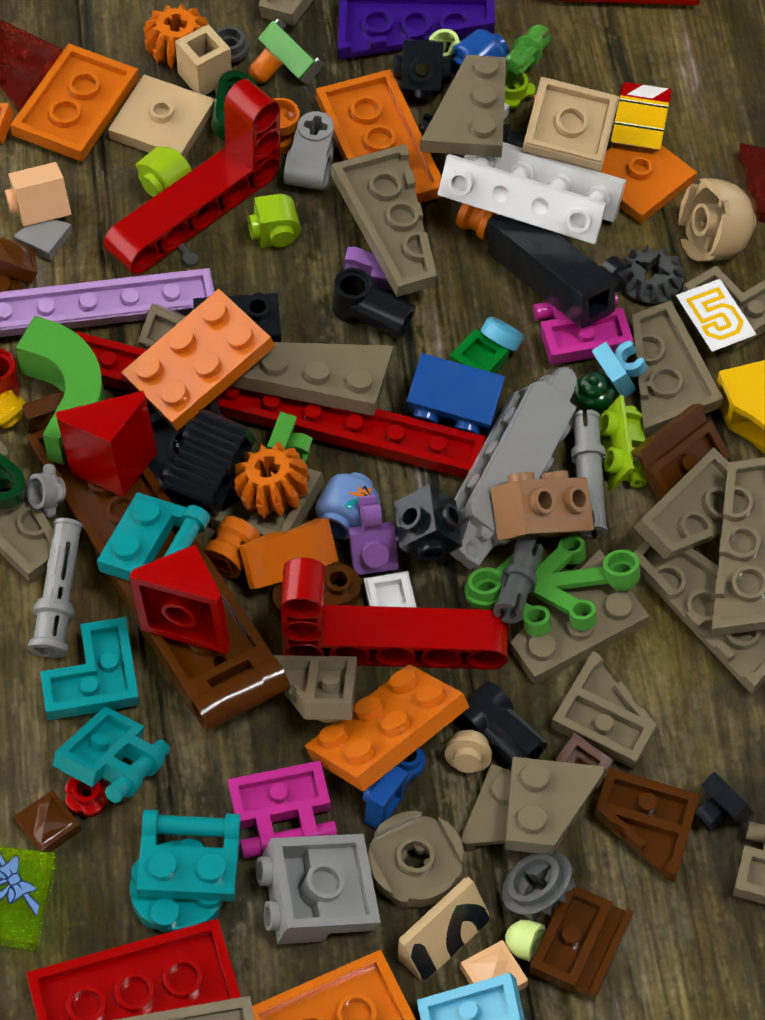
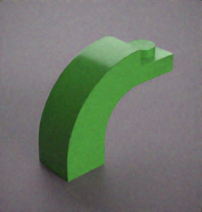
[16,315,105,465]

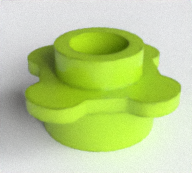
[505,71,536,109]

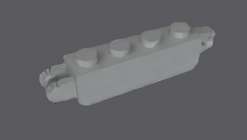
[450,366,578,569]

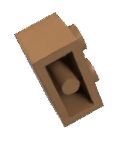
[490,470,594,541]

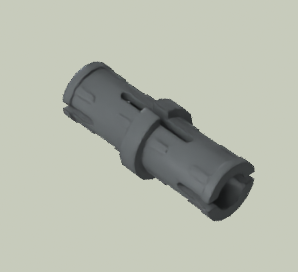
[493,537,544,624]

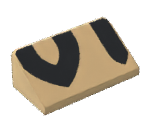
[398,877,490,982]

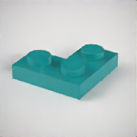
[40,617,140,721]

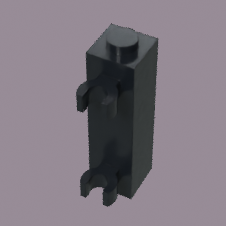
[487,214,628,328]

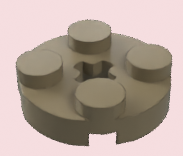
[368,811,464,909]

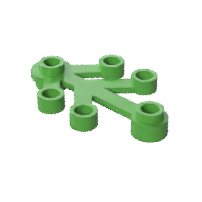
[464,535,641,636]

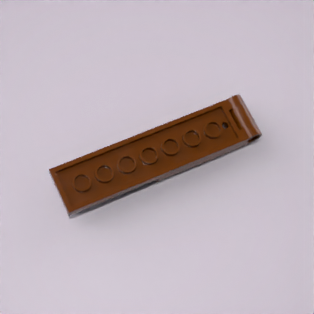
[27,427,290,732]

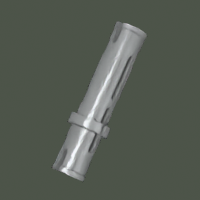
[571,410,608,539]

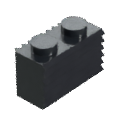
[162,408,256,517]

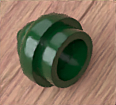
[573,372,616,414]

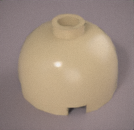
[679,178,756,262]

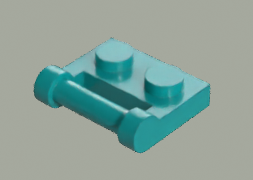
[97,492,211,581]
[136,809,241,902]

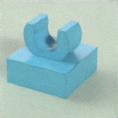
[592,341,648,398]

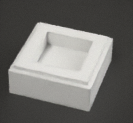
[364,571,416,607]

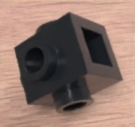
[394,39,451,98]
[394,484,462,564]

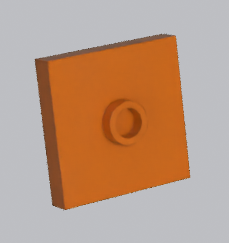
[601,143,697,225]

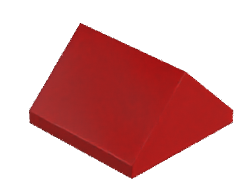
[55,390,157,497]
[129,545,231,654]

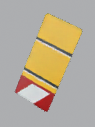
[611,82,672,149]

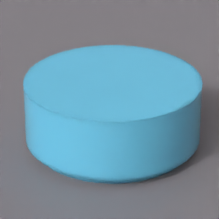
[480,316,524,351]

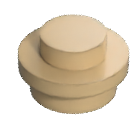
[445,730,492,773]

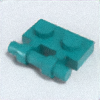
[52,706,170,803]

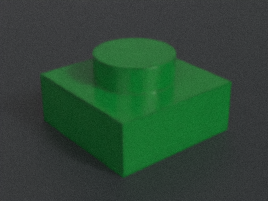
[449,328,509,373]

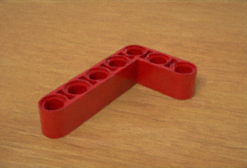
[103,79,280,275]
[281,557,508,670]

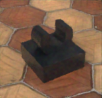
[695,771,754,832]

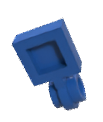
[362,748,426,829]

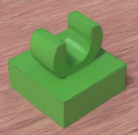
[267,411,313,463]

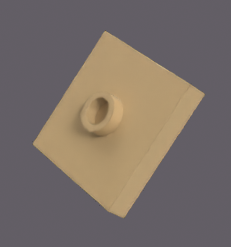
[108,74,214,158]
[521,76,620,172]

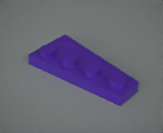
[338,0,495,60]

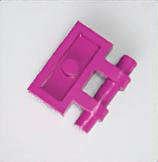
[533,292,634,365]
[227,761,337,859]

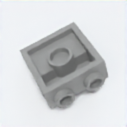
[256,834,381,944]

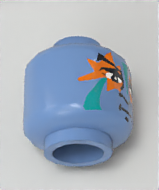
[315,472,381,540]

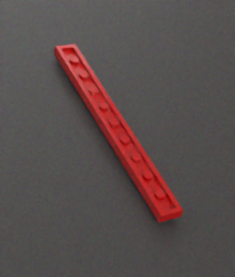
[75,331,486,478]

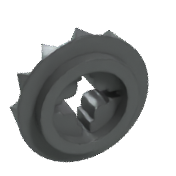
[618,244,685,304]
[502,851,575,921]

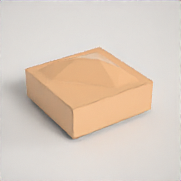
[460,940,528,991]

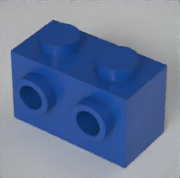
[407,353,505,435]

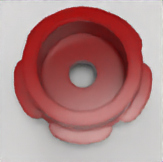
[64,777,109,818]

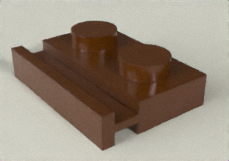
[631,403,732,501]
[529,886,634,1002]

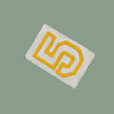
[676,279,757,352]

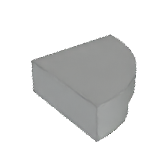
[14,220,72,261]

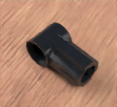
[332,268,416,339]
[454,681,547,766]

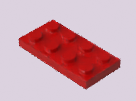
[26,918,241,1020]

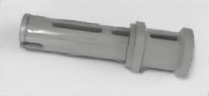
[27,518,83,658]

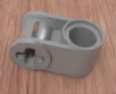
[284,111,335,191]

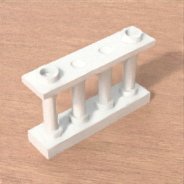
[437,142,627,244]

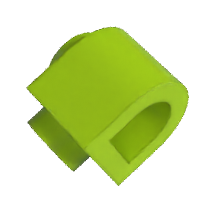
[135,146,192,197]
[248,194,301,248]

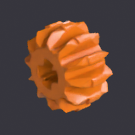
[144,3,208,70]
[233,441,309,519]

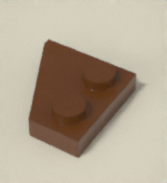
[594,767,700,882]

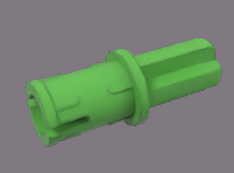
[506,24,551,76]

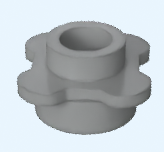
[27,464,66,517]

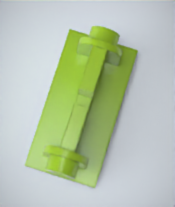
[600,395,648,491]

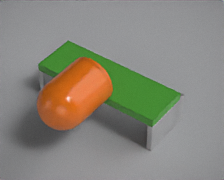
[248,19,325,85]

